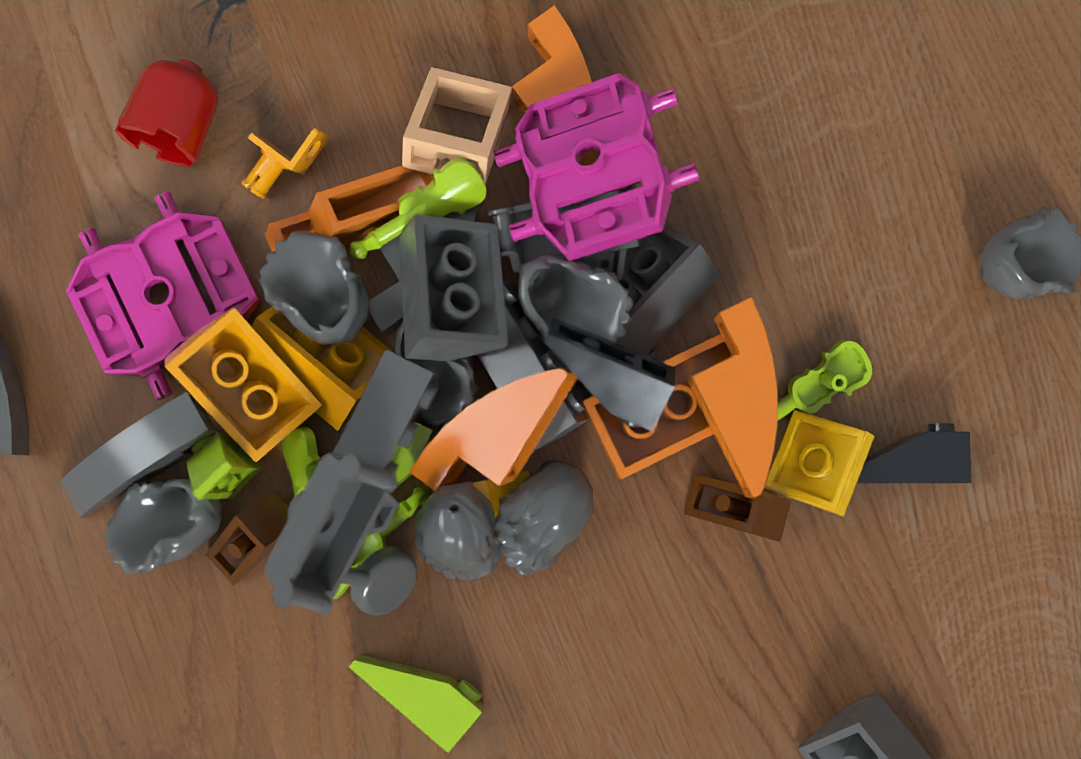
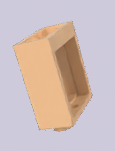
[402,67,512,184]

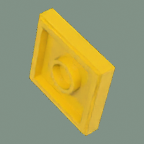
[764,410,874,517]

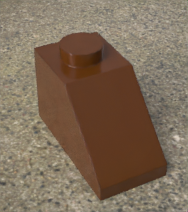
[684,474,791,542]
[205,489,289,586]

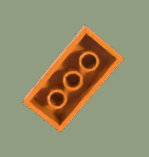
[583,334,732,480]

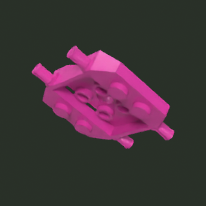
[493,73,700,261]
[66,192,261,401]

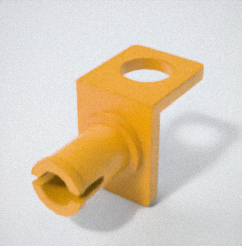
[242,128,330,199]

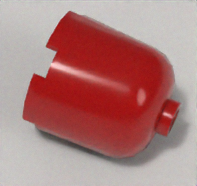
[115,59,219,167]

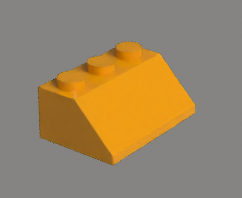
[252,306,395,431]
[165,307,322,463]

